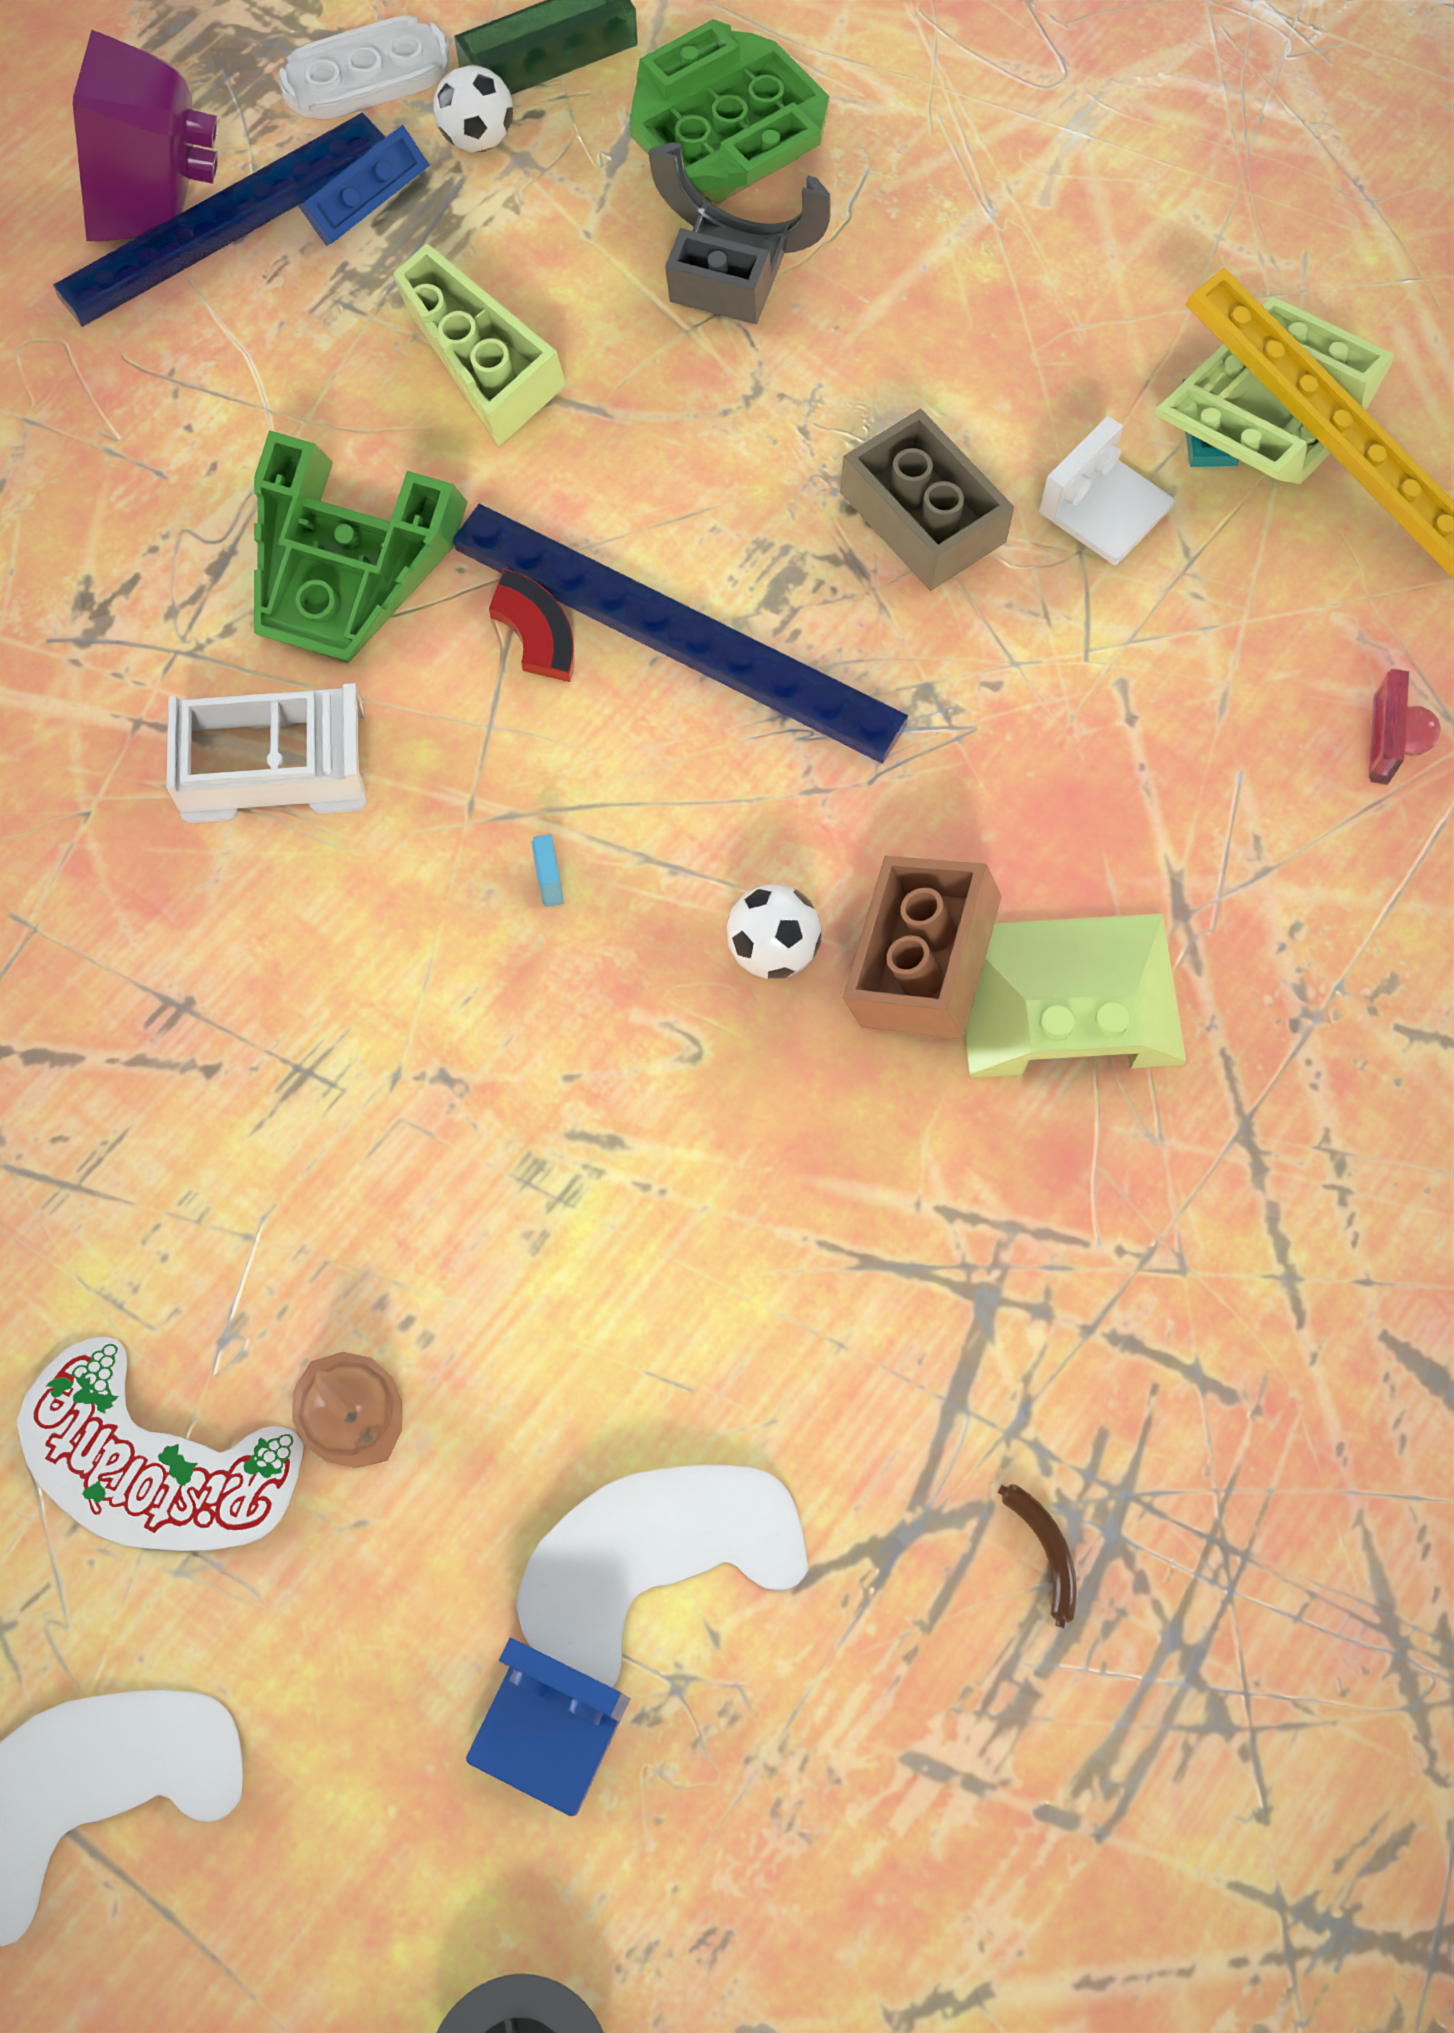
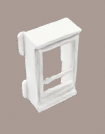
[166,683,367,823]

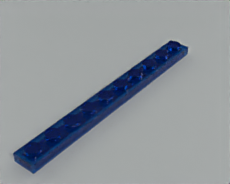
[453,503,908,764]

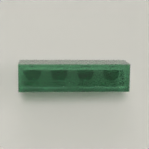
[454,0,638,95]

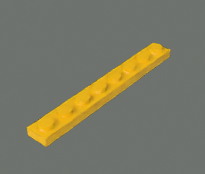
[1185,267,1454,579]

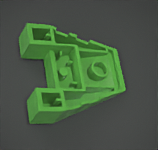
[254,430,468,663]

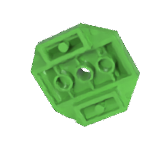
[629,19,829,204]

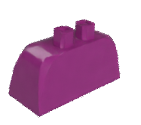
[72,30,218,241]

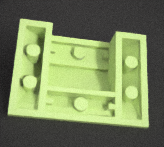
[1156,296,1394,484]
[964,914,1186,1078]

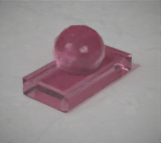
[1368,668,1441,785]

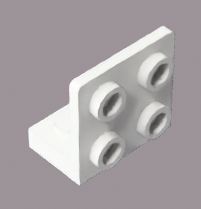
[1039,416,1174,565]

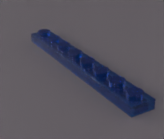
[53,112,385,327]

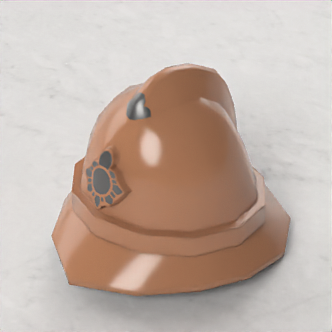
[292,1352,402,1468]

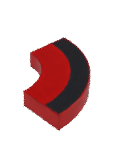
[489,568,575,682]

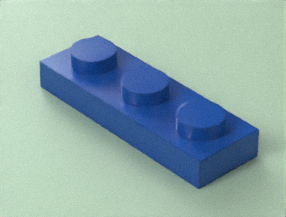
[298,125,430,246]

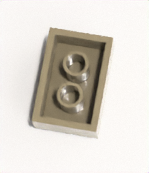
[840,408,1014,591]

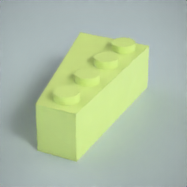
[393,243,566,447]

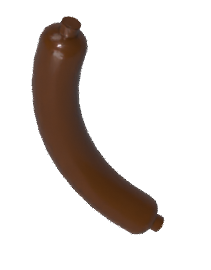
[997,1484,1077,1628]

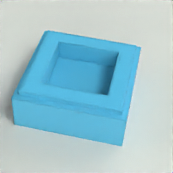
[531,834,564,907]

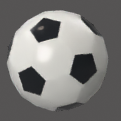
[433,65,513,153]
[726,884,822,979]

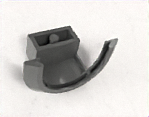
[649,142,831,325]

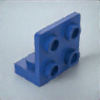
[466,1637,631,1816]

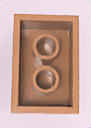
[842,856,1002,1040]

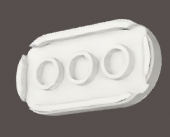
[278,16,451,120]

